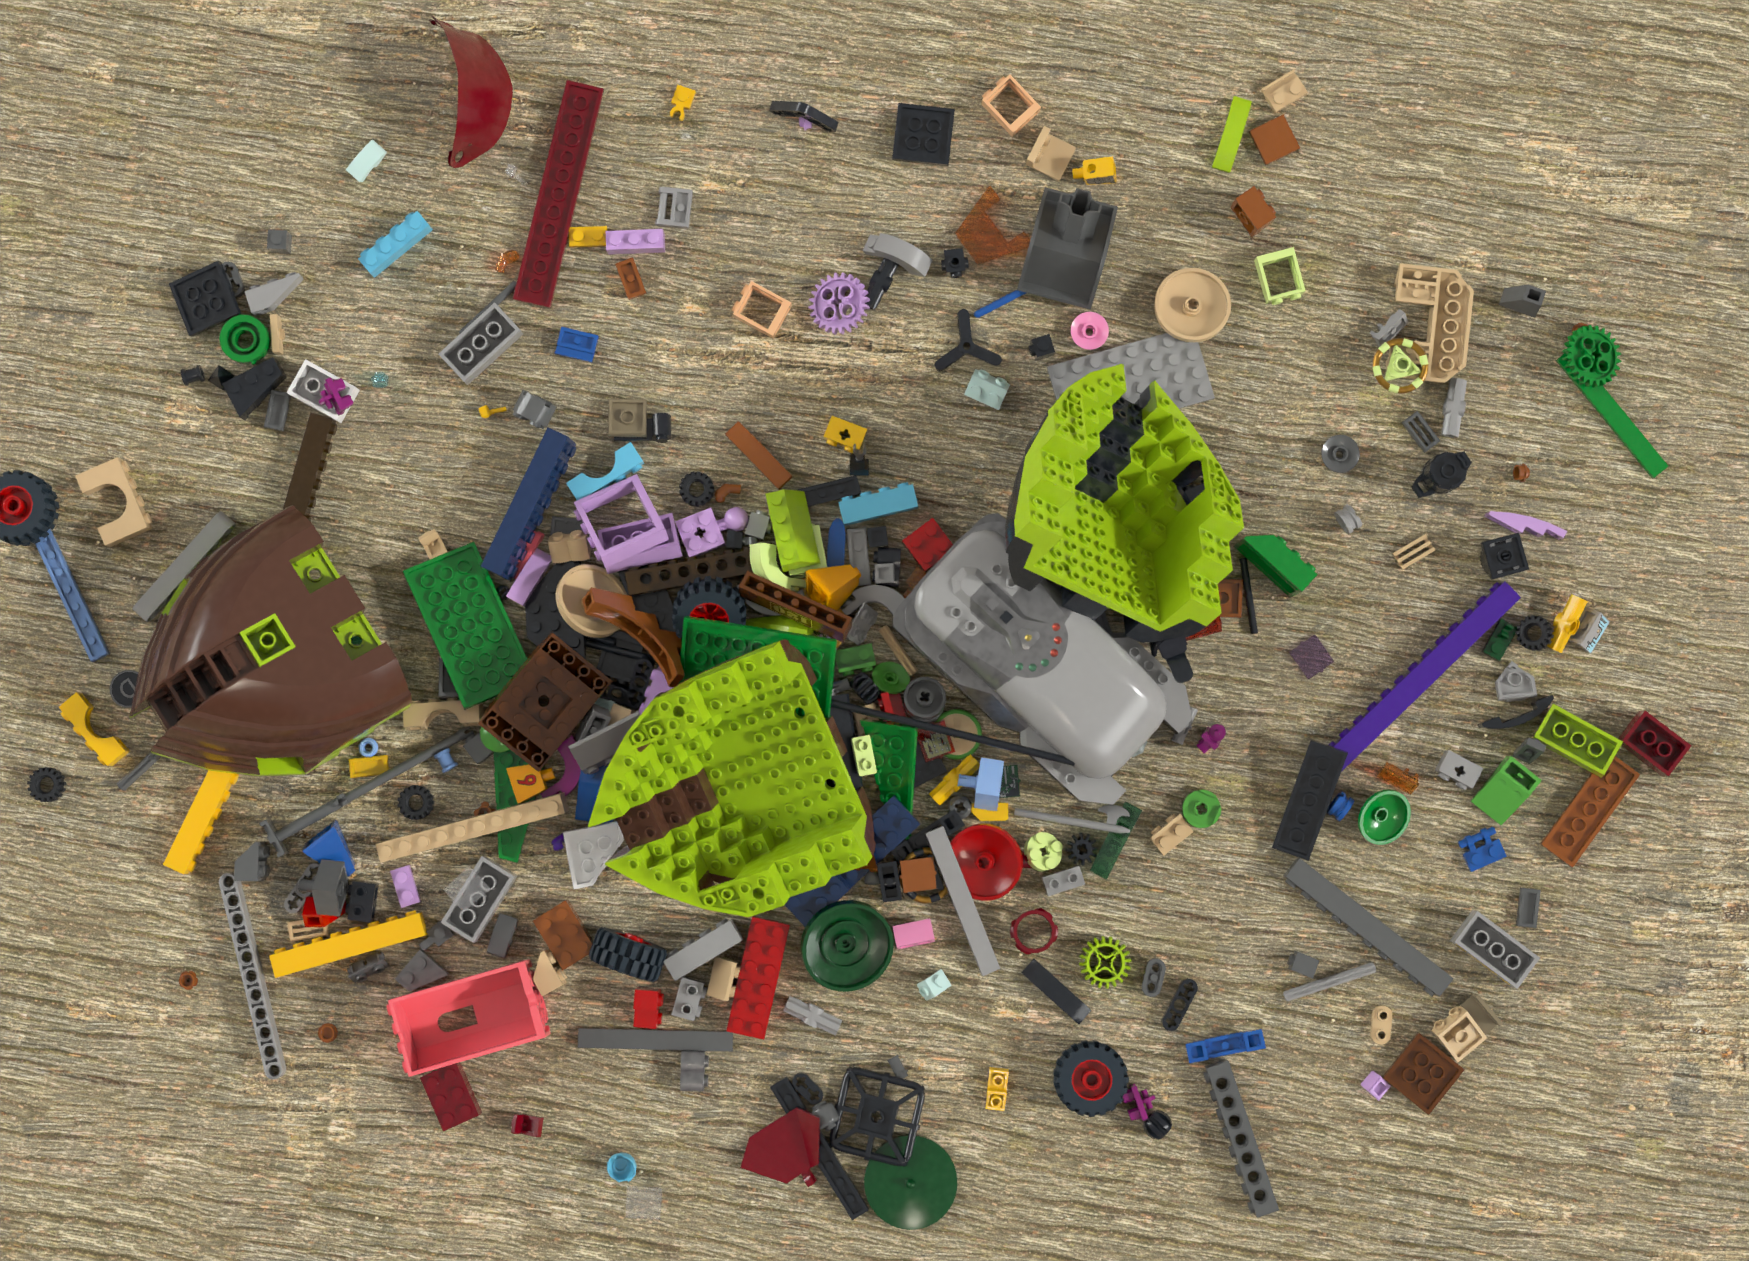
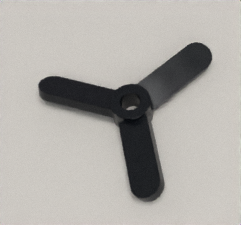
[934,309,1002,371]

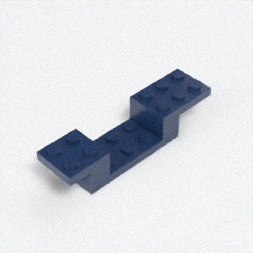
[785,796,920,927]

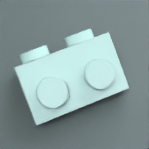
[964,369,1010,410]

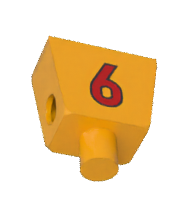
[506,765,556,804]

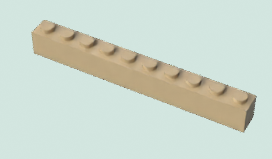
[375,792,569,863]

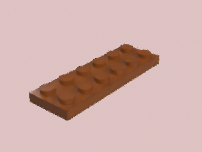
[1540,756,1640,867]

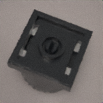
[1480,533,1530,580]

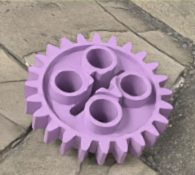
[809,272,870,335]

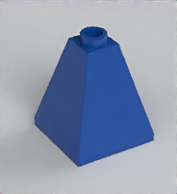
[303,820,355,877]

